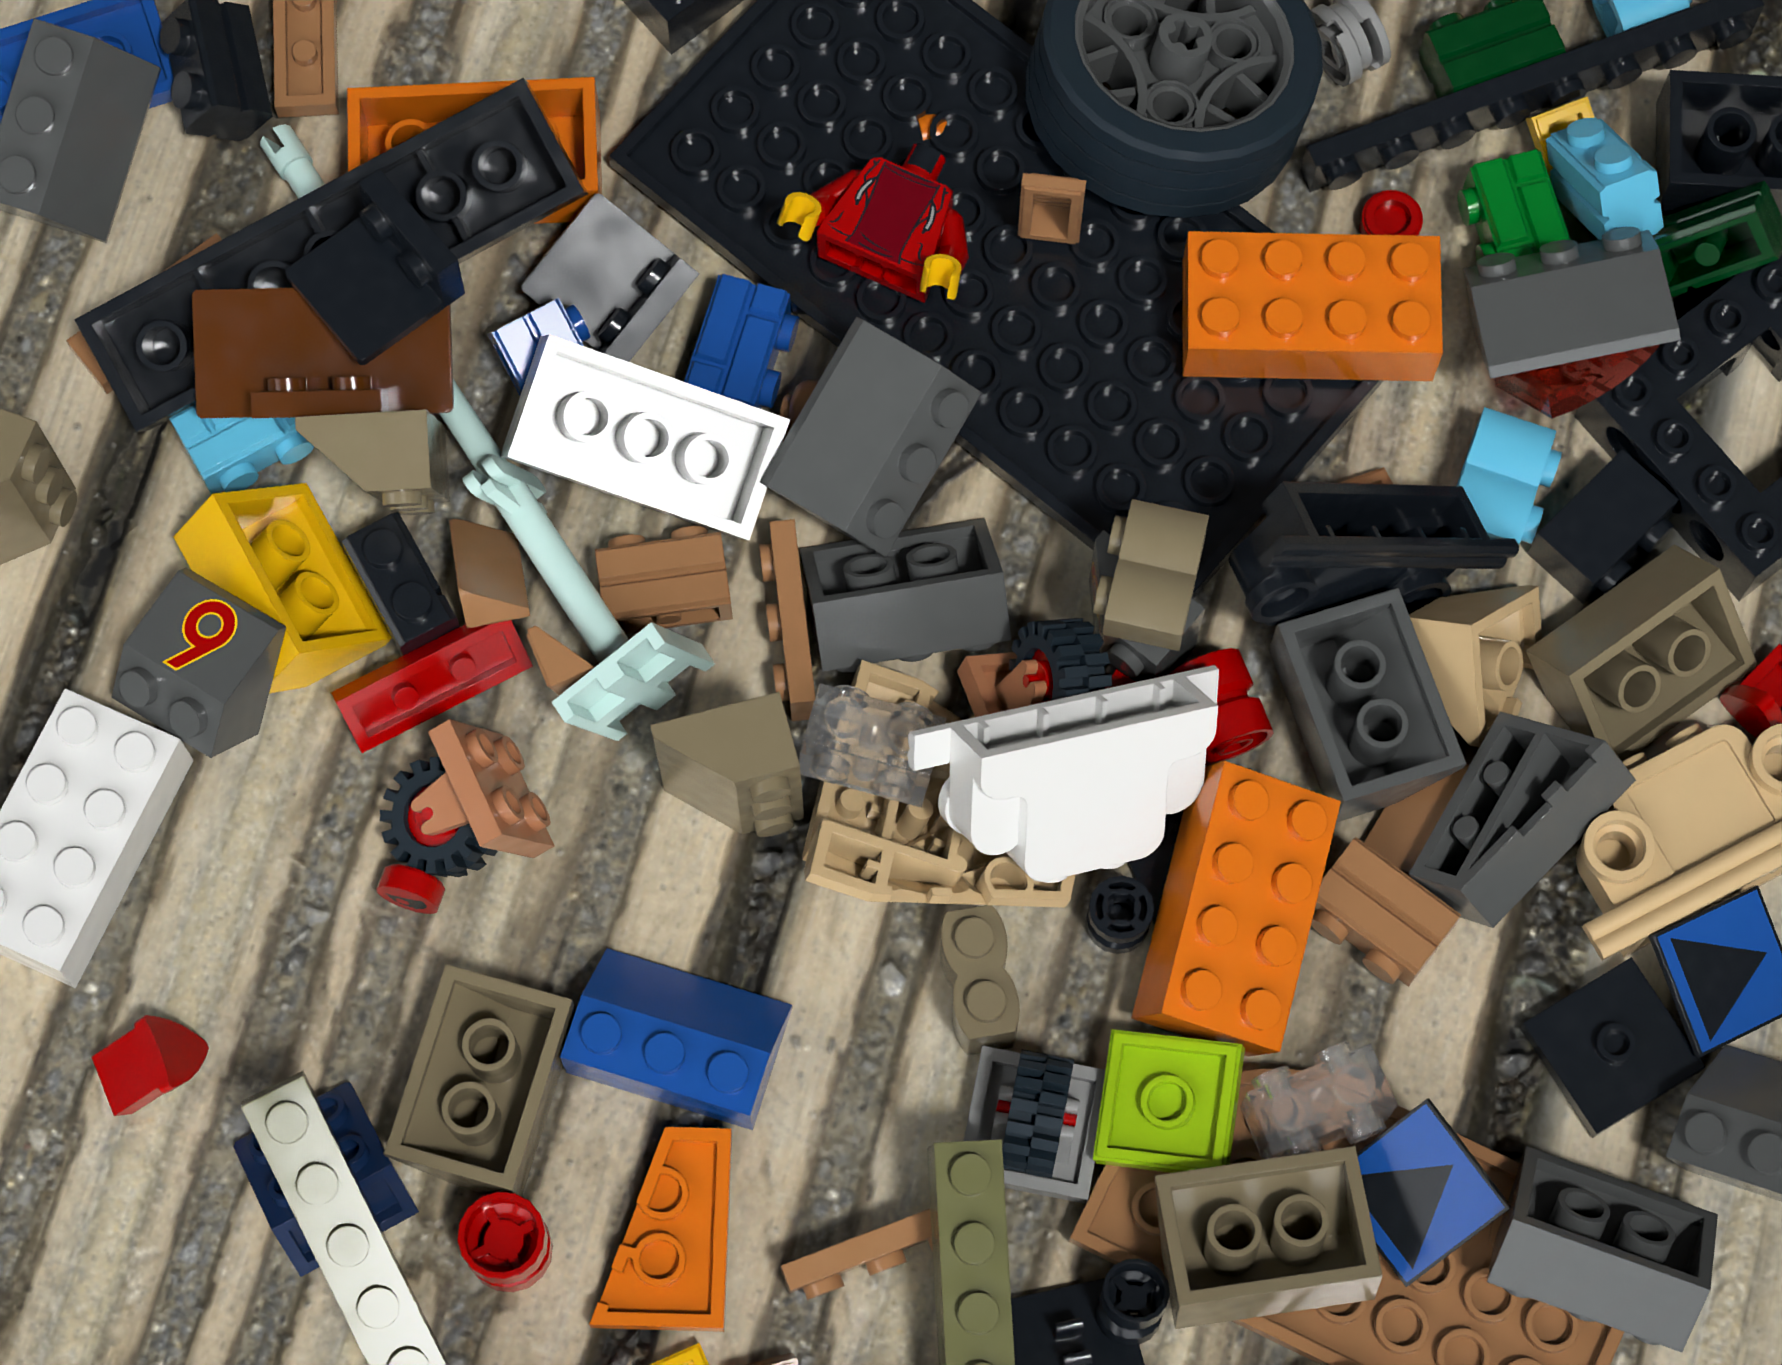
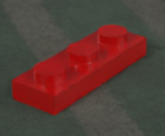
[331,620,533,753]

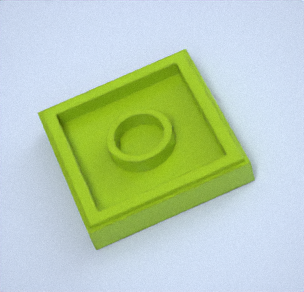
[1093,1029,1245,1173]

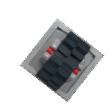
[964,1046,1106,1204]

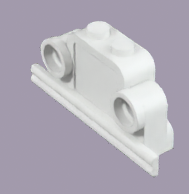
[907,665,1219,883]

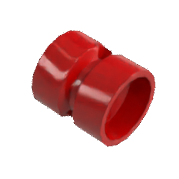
[1168,648,1274,765]
[457,1192,553,1293]

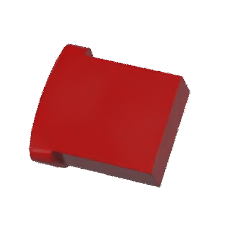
[1719,644,1782,738]
[92,1015,209,1116]

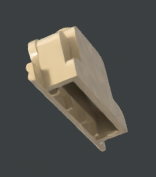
[1576,724,1782,961]

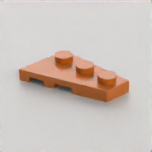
[589,1127,732,1332]

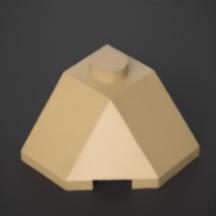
[1409,585,1542,747]

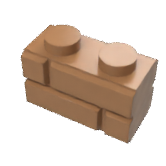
[595,526,733,634]
[1311,837,1461,987]

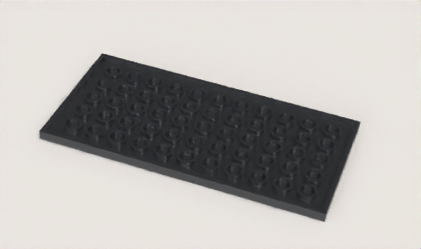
[609,0,1383,599]

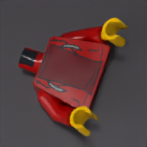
[777,143,969,303]

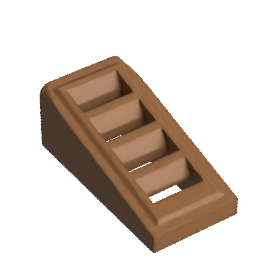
[1018,173,1086,244]

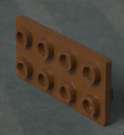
[192,288,454,418]

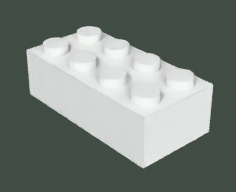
[500,334,790,540]
[0,689,194,988]

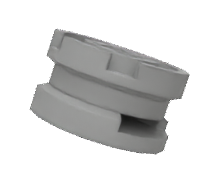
[1310,0,1391,87]

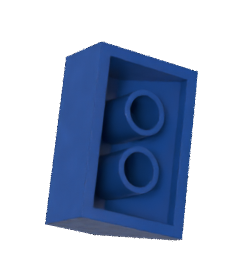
[560,948,793,1130]

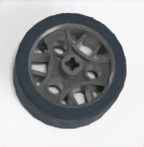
[1026,0,1323,218]

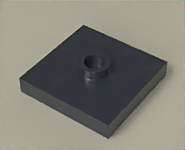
[1520,957,1705,1138]

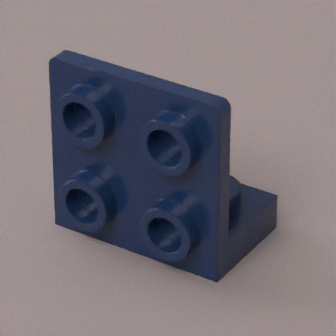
[233,1082,419,1277]

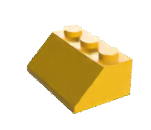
[173,483,392,693]

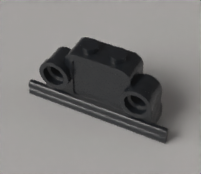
[1228,481,1519,626]

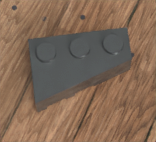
[1409,711,1636,928]

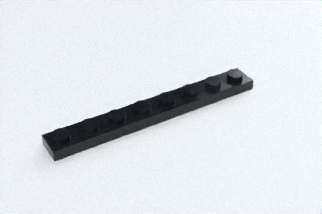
[1300,0,1765,192]

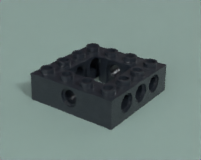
[1574,253,1782,601]

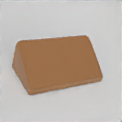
[449,519,530,628]
[526,625,594,695]
[1364,764,1469,878]

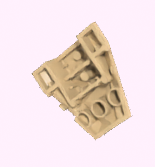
[802,660,1076,908]

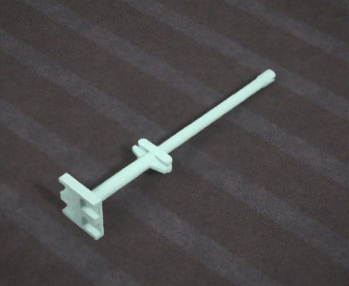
[260,124,715,741]

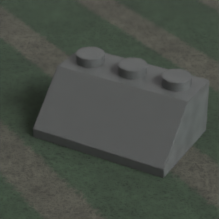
[0,18,161,243]
[1463,227,1681,379]
[760,317,982,557]
[799,518,1011,672]
[1269,588,1466,822]
[1666,1045,1782,1202]
[1487,1146,1718,1352]

